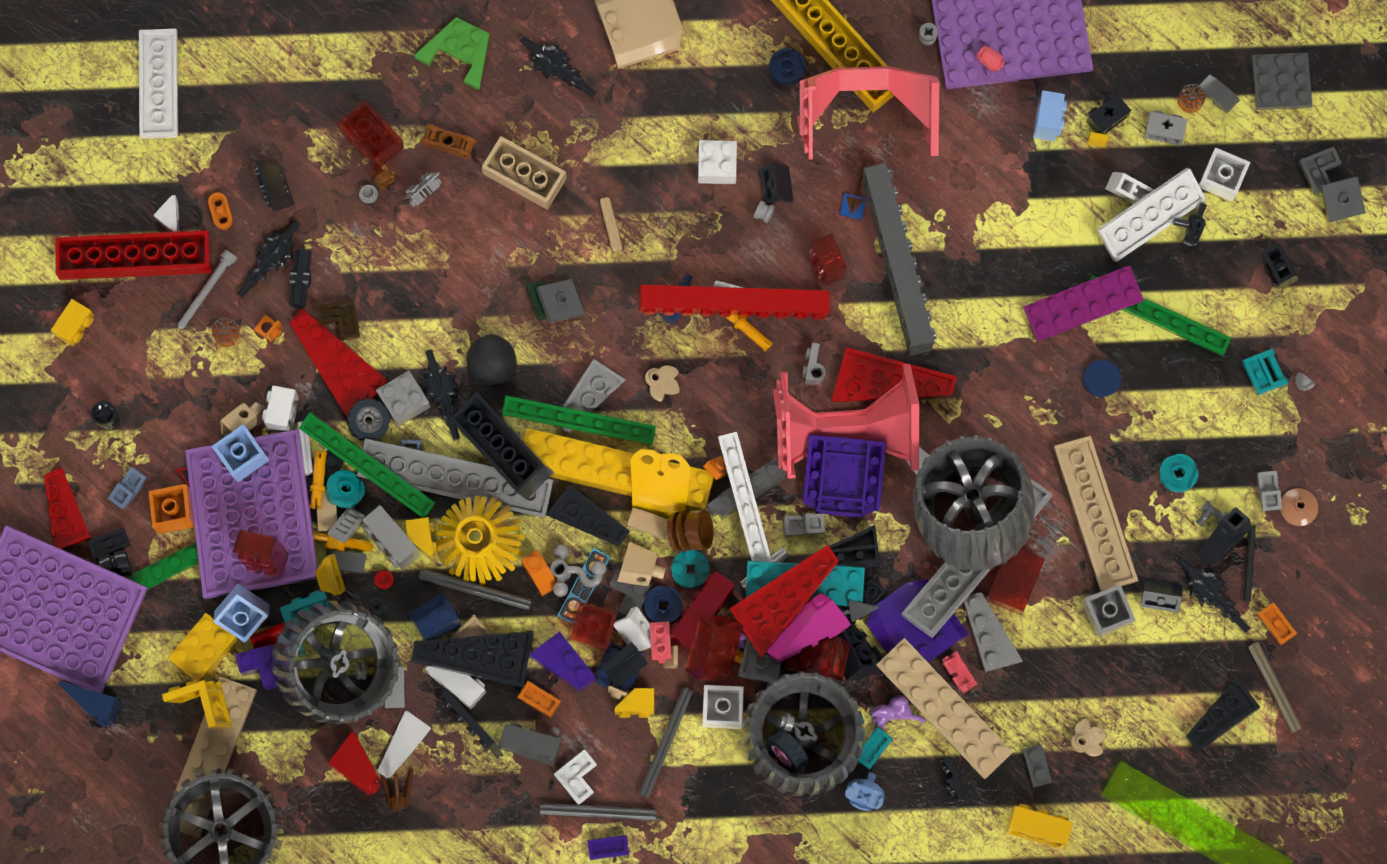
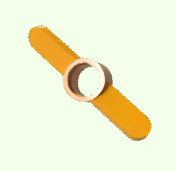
[313,531,373,552]

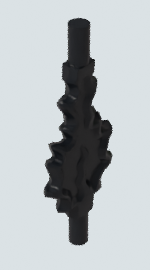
[520,36,597,98]
[237,220,300,298]
[420,350,461,441]
[1178,558,1251,633]

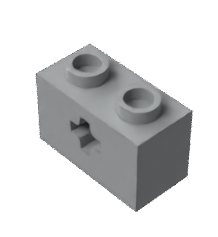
[1144,111,1187,146]

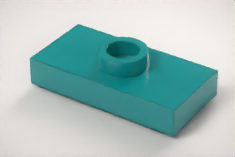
[857,727,893,770]

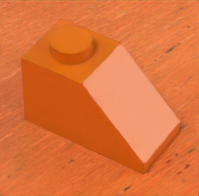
[521,550,557,596]

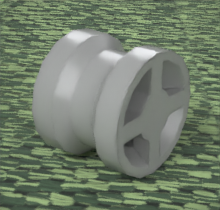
[918,23,938,45]
[754,200,775,224]

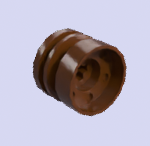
[667,509,714,552]

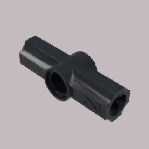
[289,249,312,308]

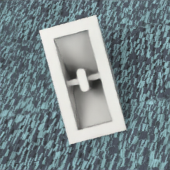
[154,195,180,232]

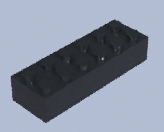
[450,392,554,499]

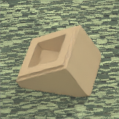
[663,646,678,668]

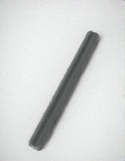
[419,569,531,610]
[639,688,692,798]
[539,803,657,820]

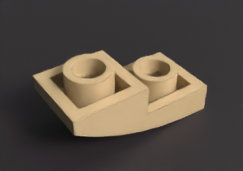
[316,491,337,531]
[626,508,668,540]

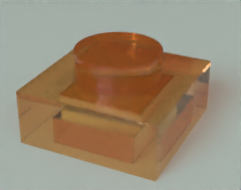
[374,169,395,191]

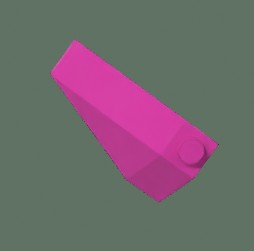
[767,593,851,662]

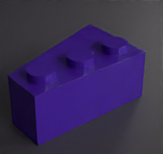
[529,631,596,693]

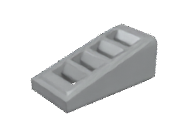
[328,508,365,543]

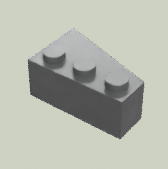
[498,722,562,767]

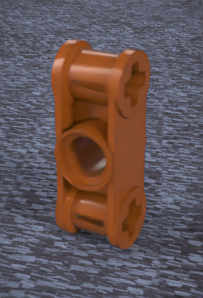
[420,124,477,159]

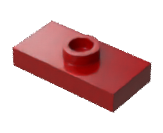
[250,623,285,649]

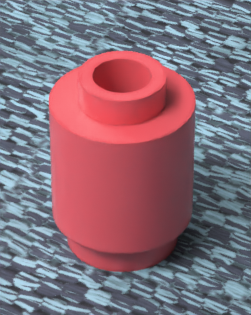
[976,46,1005,72]

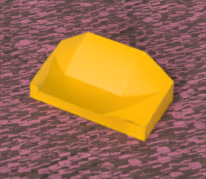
[315,553,346,596]

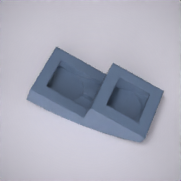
[108,467,149,510]

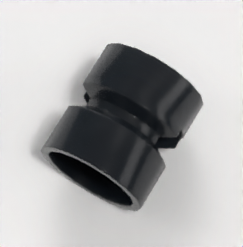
[91,401,120,431]
[98,549,132,576]

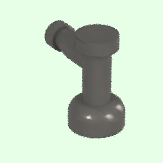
[1196,500,1229,527]

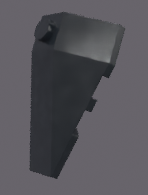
[833,605,883,681]

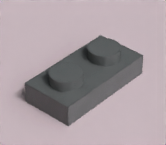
[1022,744,1052,788]

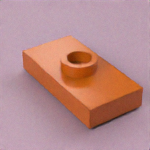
[518,681,561,718]

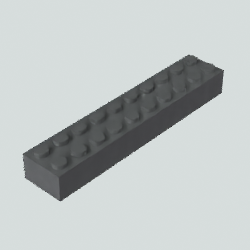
[862,163,936,356]

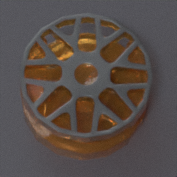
[1178,84,1206,113]
[211,318,240,347]

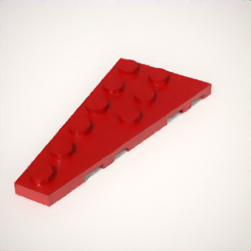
[290,309,388,417]
[831,347,957,403]
[730,545,839,658]

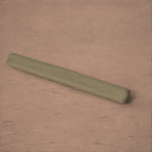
[1249,642,1301,732]

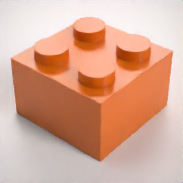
[149,484,195,534]

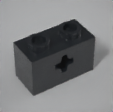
[1086,94,1132,134]
[1262,243,1299,289]

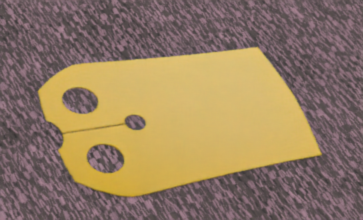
[630,449,691,519]

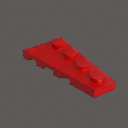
[44,468,91,550]

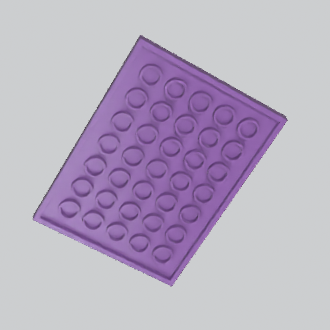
[931,0,1093,90]
[185,429,318,599]
[0,526,148,694]

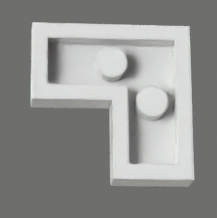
[554,749,597,805]

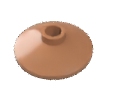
[1280,488,1318,526]

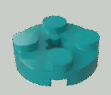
[1159,454,1198,493]
[325,470,365,508]
[671,549,710,589]

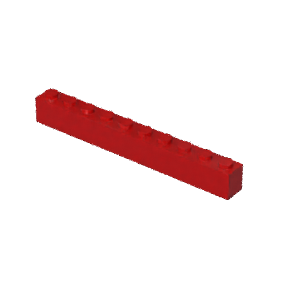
[638,285,830,320]

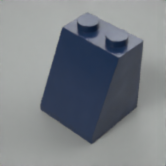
[408,594,461,640]

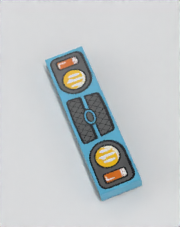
[557,548,611,626]

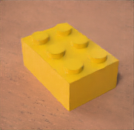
[168,613,238,682]
[1005,804,1073,849]

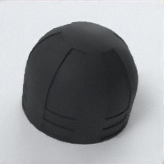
[467,334,517,387]

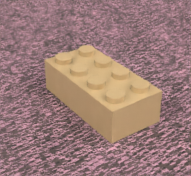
[482,136,567,210]

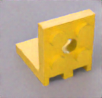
[162,680,233,729]

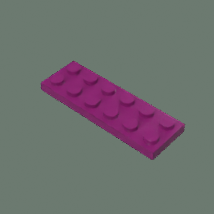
[1023,265,1144,342]

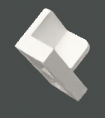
[613,606,651,652]

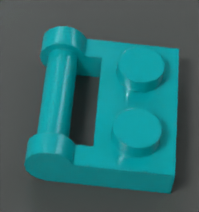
[1242,349,1289,396]

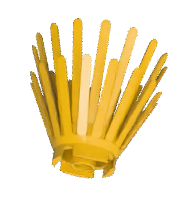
[436,495,525,585]

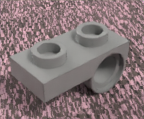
[802,343,825,385]

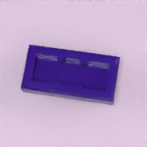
[587,835,629,860]

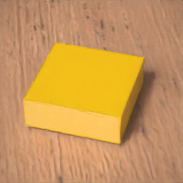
[1087,132,1109,147]

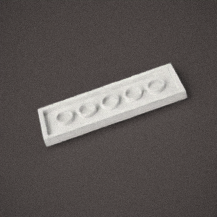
[139,29,178,139]
[1097,168,1206,262]

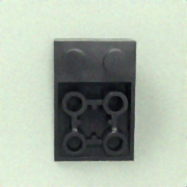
[254,159,295,212]

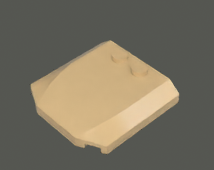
[594,0,683,69]

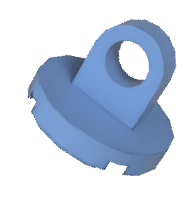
[845,772,885,811]

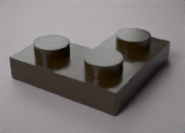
[316,300,360,341]

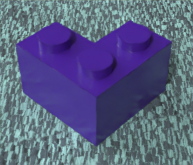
[235,644,277,690]

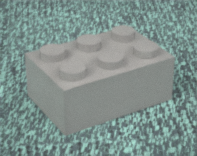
[362,505,420,571]

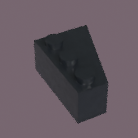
[829,525,880,568]

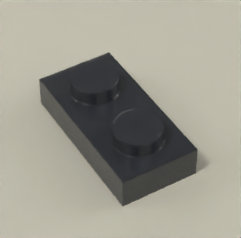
[87,527,132,561]

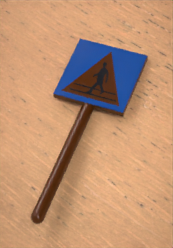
[840,157,866,220]

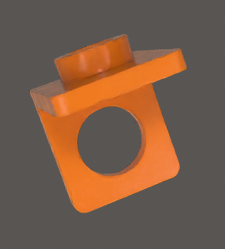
[254,315,283,342]

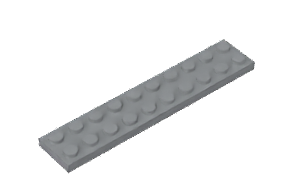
[357,438,554,518]
[901,479,1052,638]

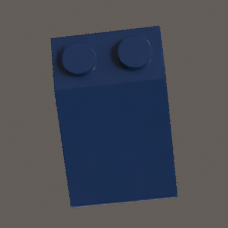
[58,681,122,727]

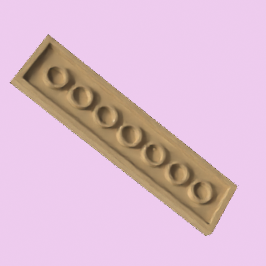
[1053,436,1138,592]
[876,638,1013,779]
[164,676,257,838]

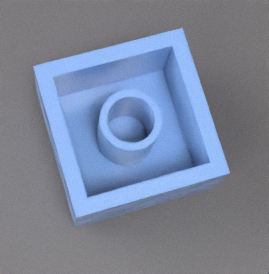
[1033,91,1067,142]
[212,424,269,482]
[213,584,270,643]

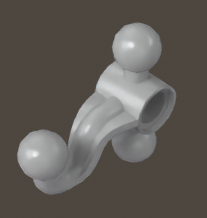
[550,544,606,597]

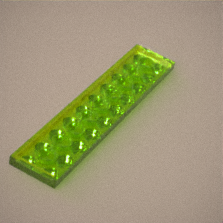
[1101,761,1293,864]

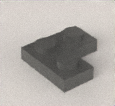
[1298,147,1341,195]
[609,569,652,616]

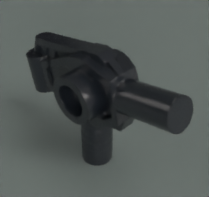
[1173,203,1207,248]

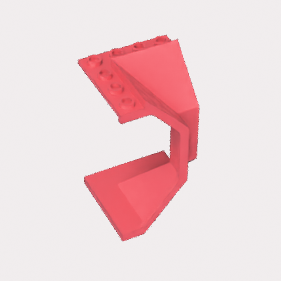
[797,66,939,160]
[772,364,919,478]

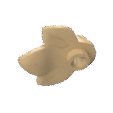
[645,366,680,402]
[1071,719,1105,757]

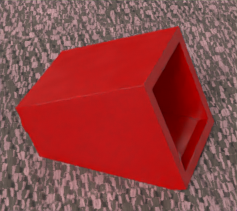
[328,732,381,796]

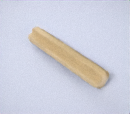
[600,197,622,252]

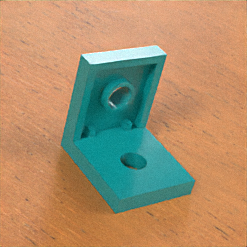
[280,590,329,658]

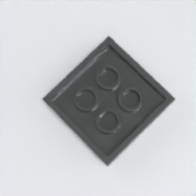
[1251,53,1313,110]

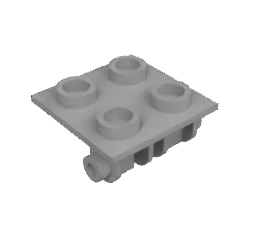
[404,172,442,207]

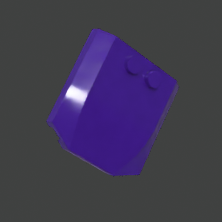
[803,435,886,517]
[866,579,969,663]

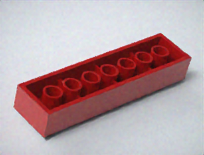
[55,230,212,280]

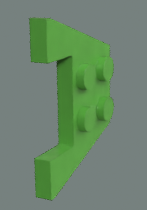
[414,17,490,90]

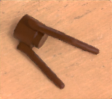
[380,769,414,810]

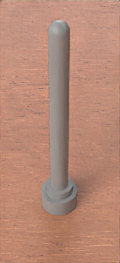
[178,250,237,329]

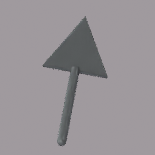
[841,600,879,622]

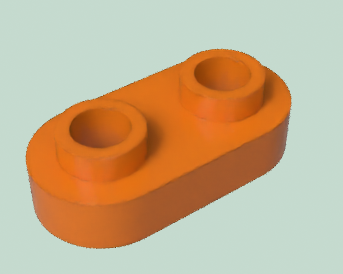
[208,192,233,230]

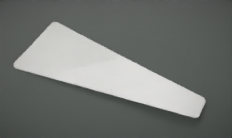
[378,711,431,778]

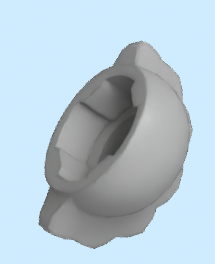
[1295,372,1315,391]

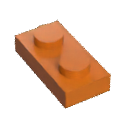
[703,456,728,480]
[1257,602,1297,646]

